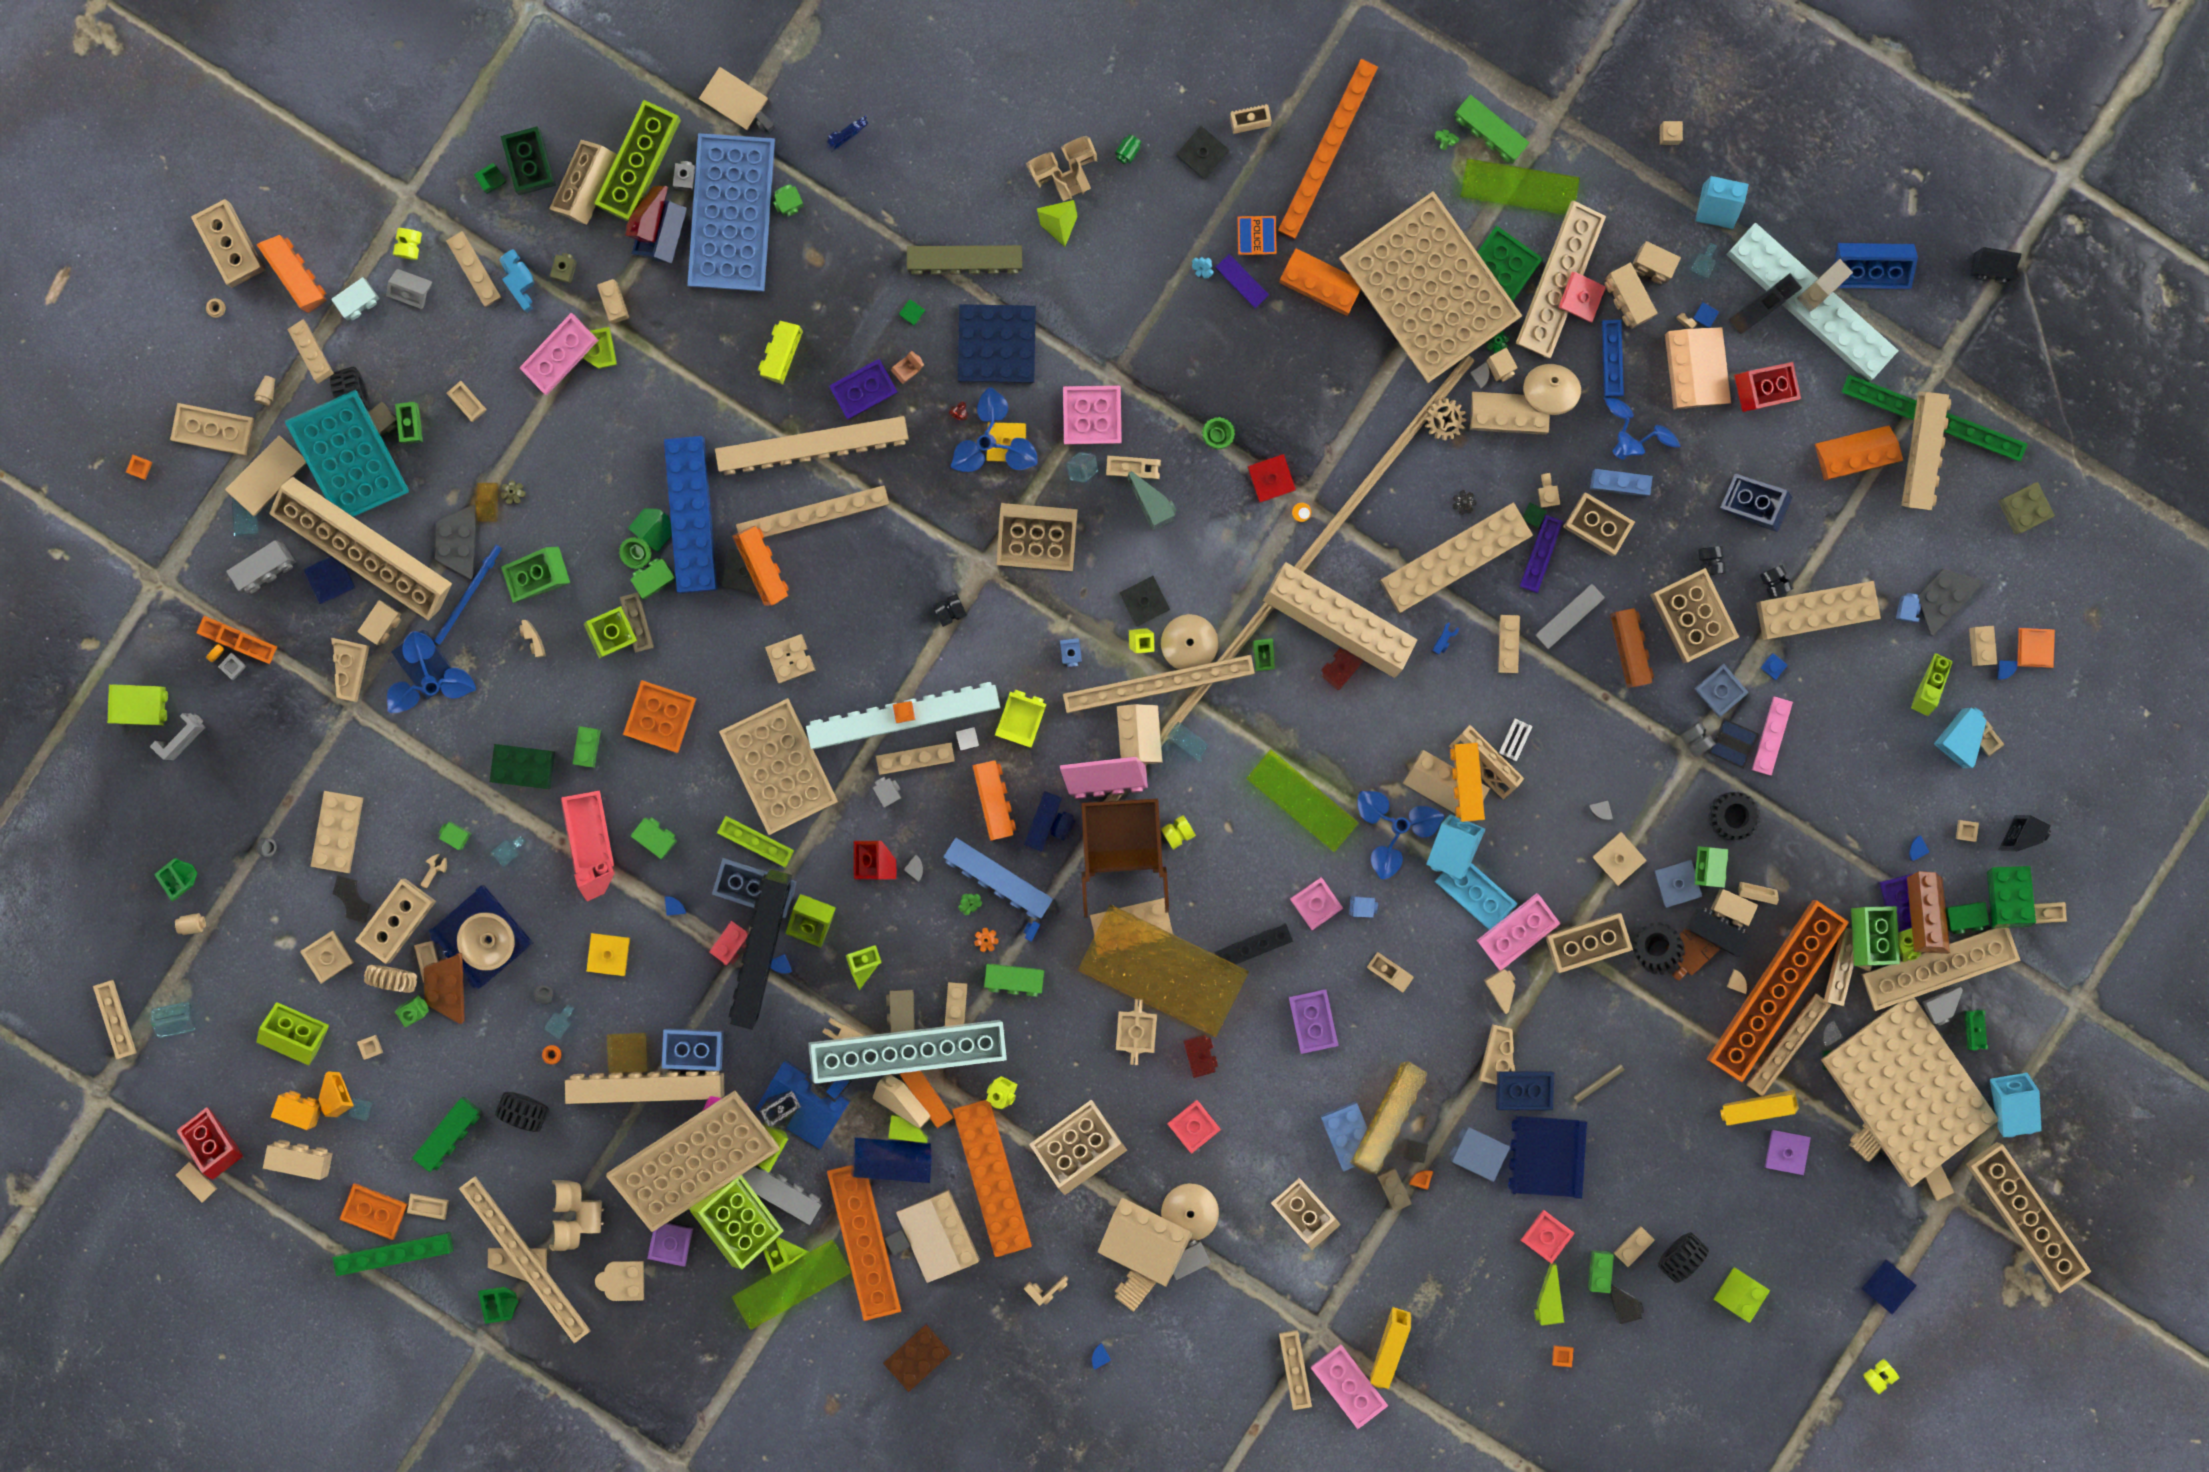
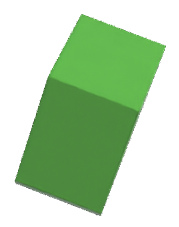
[1252,638,1275,671]

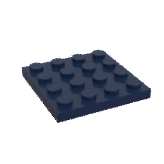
[958,304,1036,383]

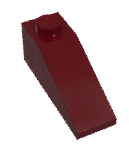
[625,186,668,243]

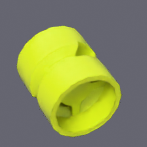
[393,228,422,260]
[1160,815,1196,850]
[1862,1358,1900,1395]

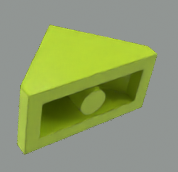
[1037,200,1077,247]
[846,945,881,990]
[763,1237,809,1274]

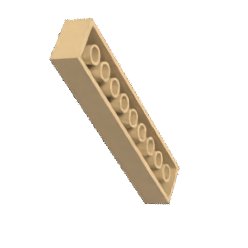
[269,477,452,621]

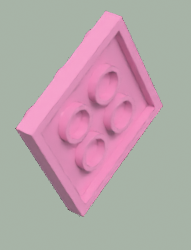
[1063,386,1121,445]

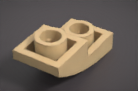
[520,620,546,658]

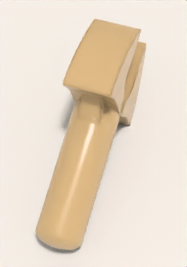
[421,854,447,888]

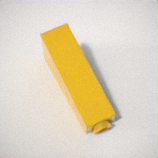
[1720,1090,1799,1125]
[1370,1307,1411,1389]

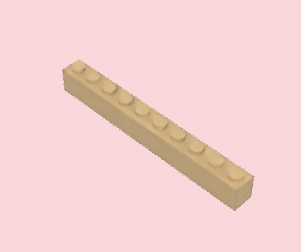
[715,416,909,476]

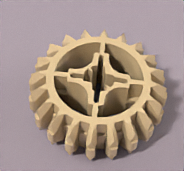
[364,965,417,993]

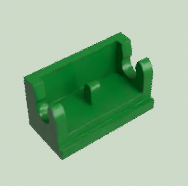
[1964,1009,1988,1050]

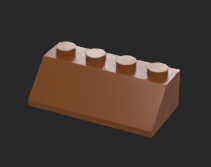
[1610,608,1654,689]
[1907,871,1950,954]

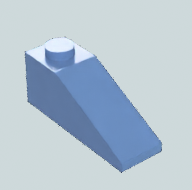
[1349,896,1378,917]

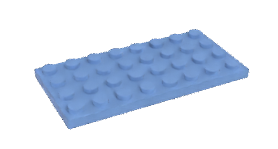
[687,133,775,292]

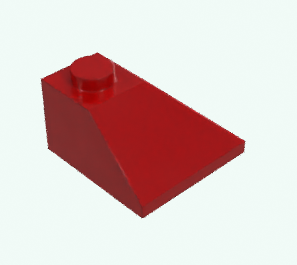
[854,841,897,879]

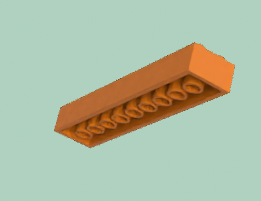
[1706,900,1849,1082]

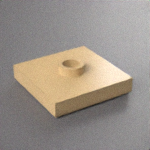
[1592,832,1647,886]
[300,930,354,984]

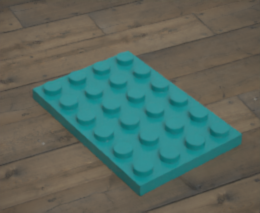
[285,390,409,517]

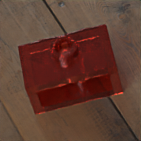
[1320,648,1363,691]
[1183,1034,1218,1078]

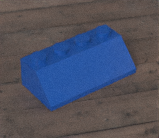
[1835,243,1918,289]

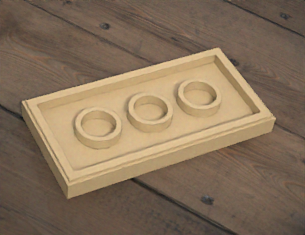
[170,403,254,456]
[225,436,307,516]

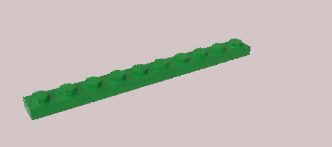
[1841,374,2028,462]

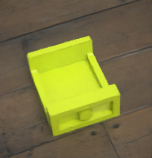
[995,690,1046,748]

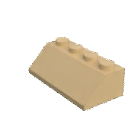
[549,140,617,225]
[1470,392,1550,435]
[1403,750,1490,822]

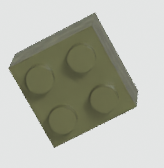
[1998,482,2055,535]

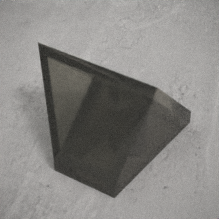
[759,1090,801,1130]

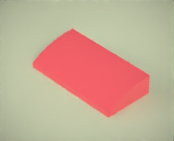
[560,791,614,873]

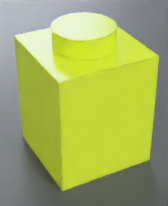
[1129,628,1154,653]

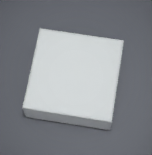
[956,727,979,750]

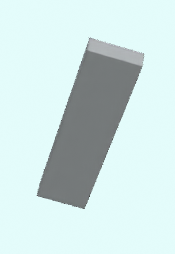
[1535,584,1605,649]

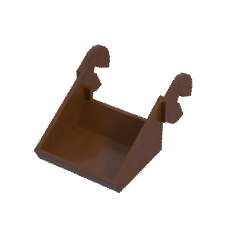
[1081,798,1169,918]

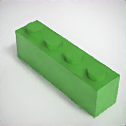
[1454,94,1530,163]

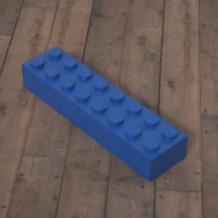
[664,436,718,594]

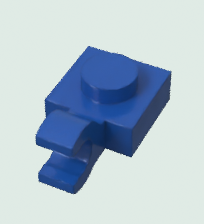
[1431,622,1459,655]

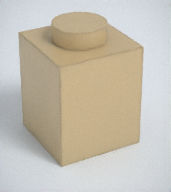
[1660,121,1683,145]

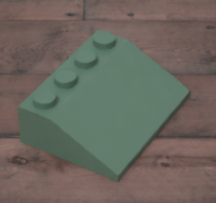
[1128,471,1177,531]

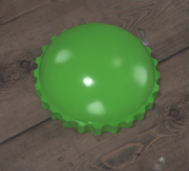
[1202,417,1235,450]
[619,537,652,569]

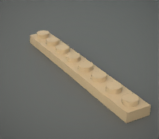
[736,486,890,538]

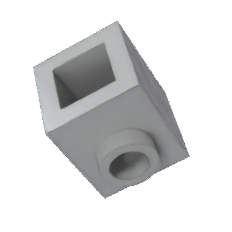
[673,161,696,191]
[873,777,901,808]

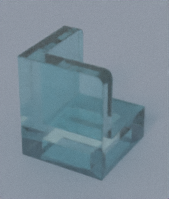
[1066,452,1098,483]

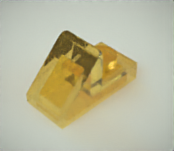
[475,483,498,522]

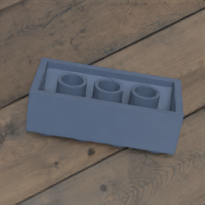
[712,858,797,918]

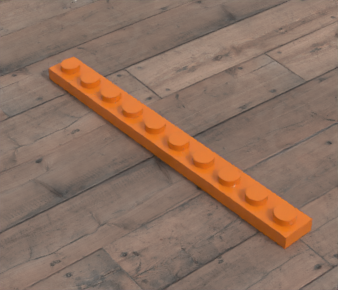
[1278,59,1378,239]

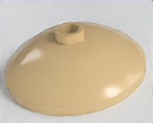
[1523,364,1581,415]
[1161,614,1218,670]
[457,913,515,970]
[1161,1183,1219,1241]

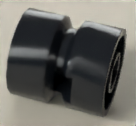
[1698,546,1726,575]
[1760,564,1794,599]
[933,594,967,627]

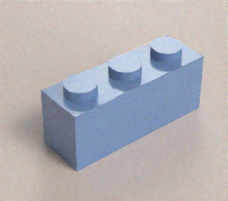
[1590,469,1653,497]

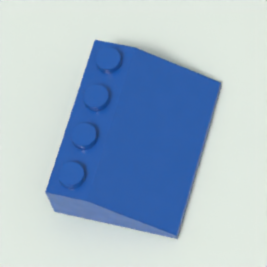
[755,1060,851,1149]

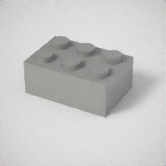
[226,540,296,594]

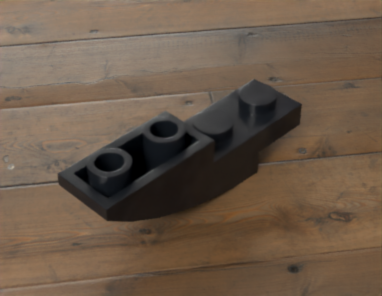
[1729,272,1802,334]

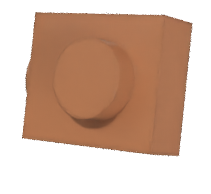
[891,351,924,384]

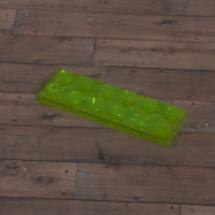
[1460,158,1580,215]
[1246,749,1359,852]
[732,1238,851,1330]

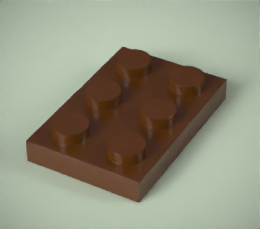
[883,1324,952,1392]

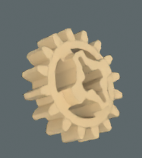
[1424,398,1466,440]

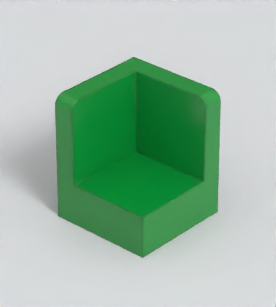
[474,163,506,194]

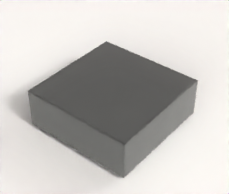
[885,1229,910,1256]

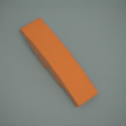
[196,615,277,664]
[899,1070,953,1129]

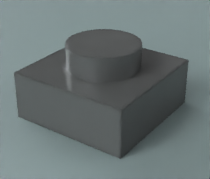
[755,111,775,133]

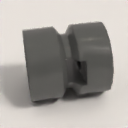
[1680,721,1716,757]

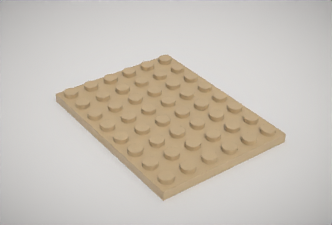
[1339,191,1522,383]
[1821,998,1998,1187]

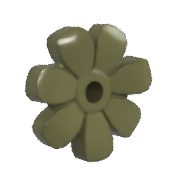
[501,480,526,505]

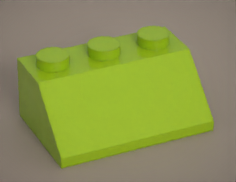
[256,1002,329,1065]

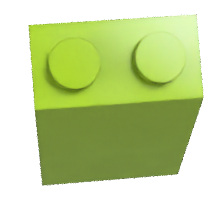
[107,684,168,725]

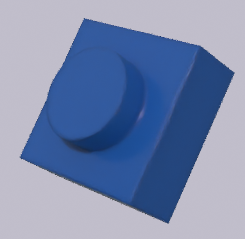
[1760,653,1788,680]
[1023,921,1040,942]

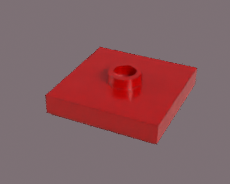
[1247,454,1296,503]

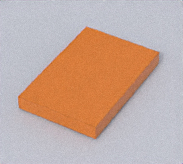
[339,1183,408,1240]

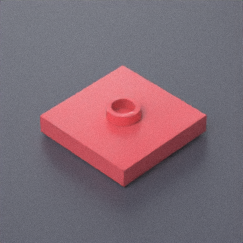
[1558,272,1606,322]
[1167,1100,1221,1154]
[1521,1209,1575,1264]

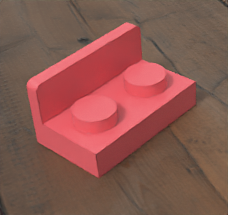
[709,921,750,966]

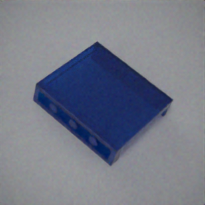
[428,885,534,989]
[1508,1116,1587,1199]

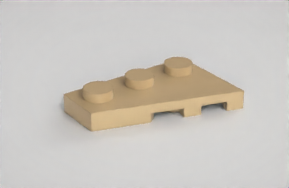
[331,638,370,702]
[1478,1024,1515,1085]
[488,1248,547,1282]

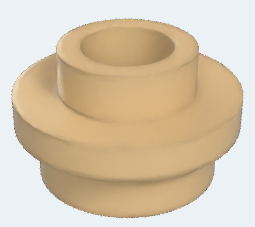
[206,298,226,318]

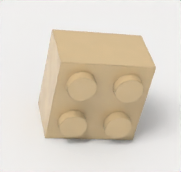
[1632,241,1681,285]

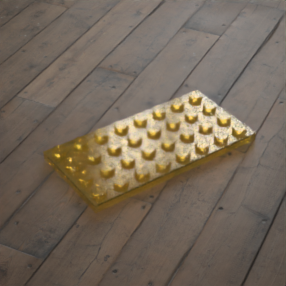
[1078,904,1249,1037]

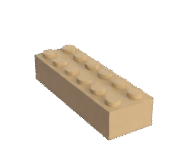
[1901,391,1951,510]
[1756,581,1881,640]

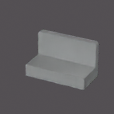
[386,269,432,309]

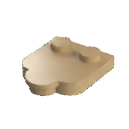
[595,1261,644,1301]

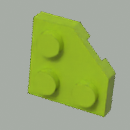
[583,327,617,369]

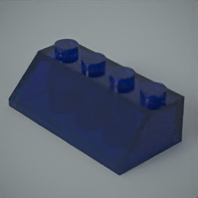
[851,1137,932,1183]

